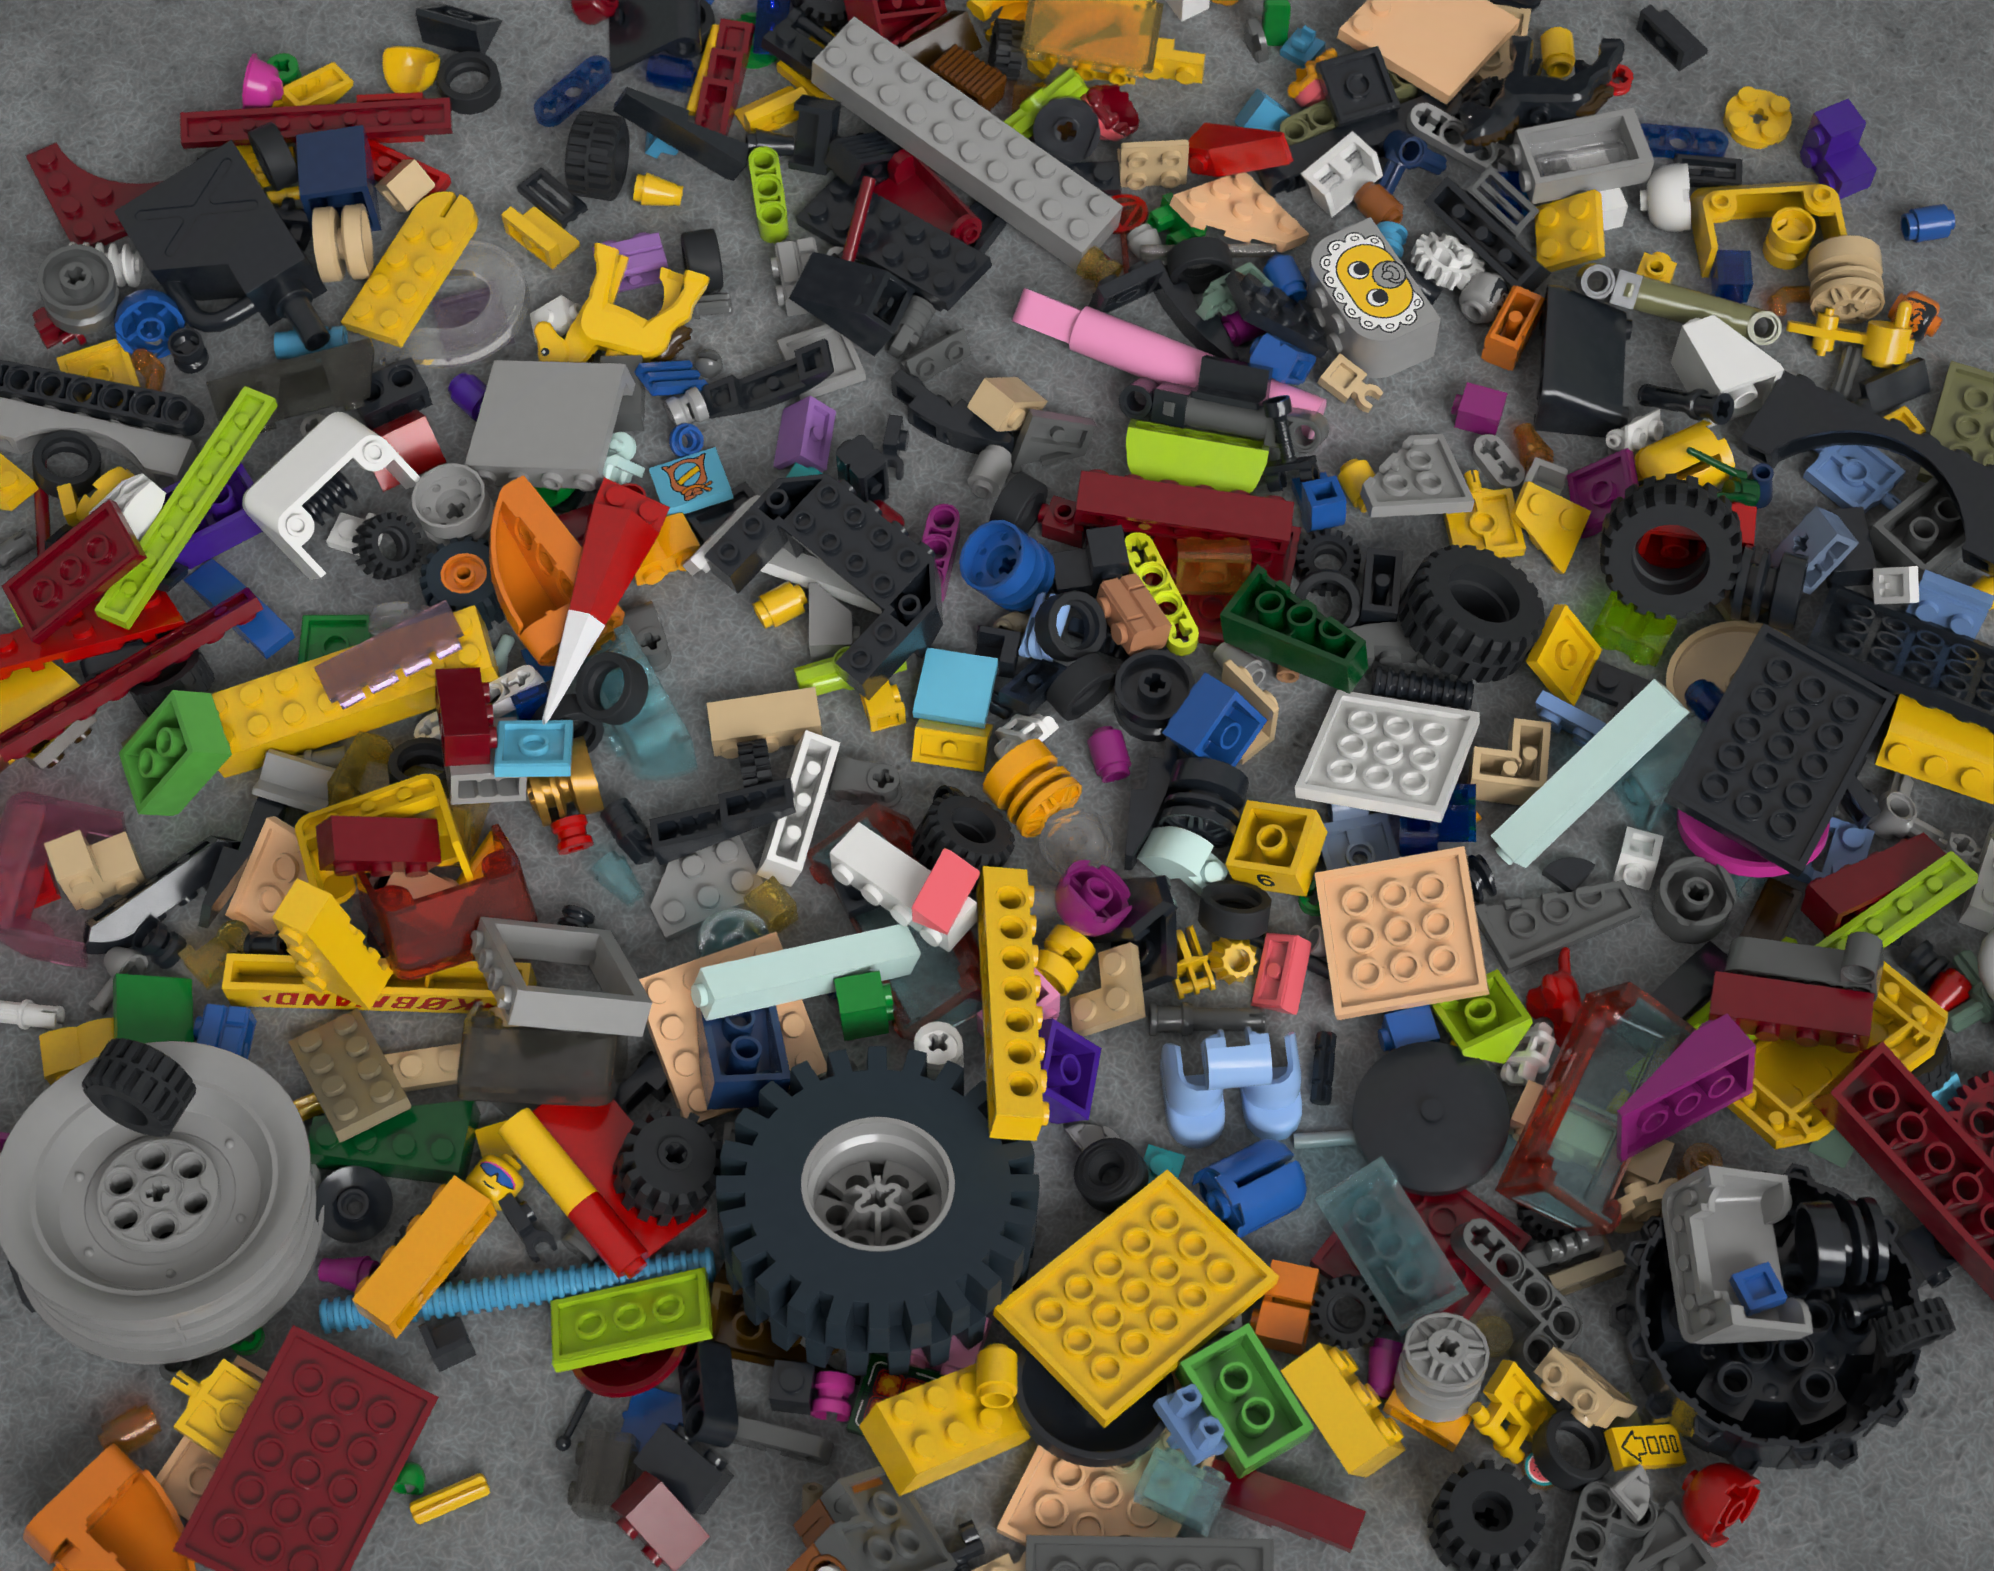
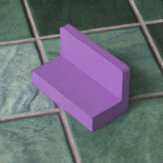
[773,396,836,473]

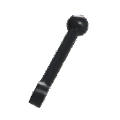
[555,1390,594,1451]

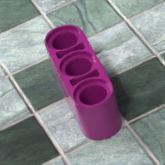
[922,504,960,602]

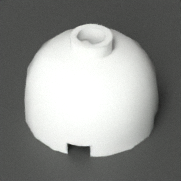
[1640,163,1691,232]

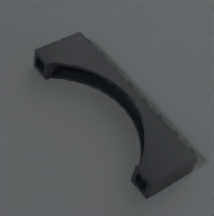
[1740,371,1994,577]

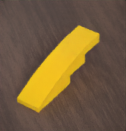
[236,62,354,155]

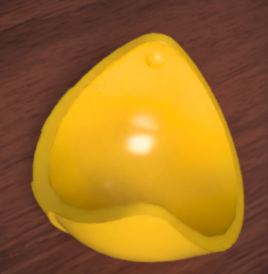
[382,46,440,93]

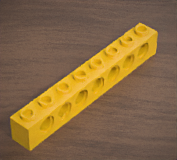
[976,866,1049,1141]

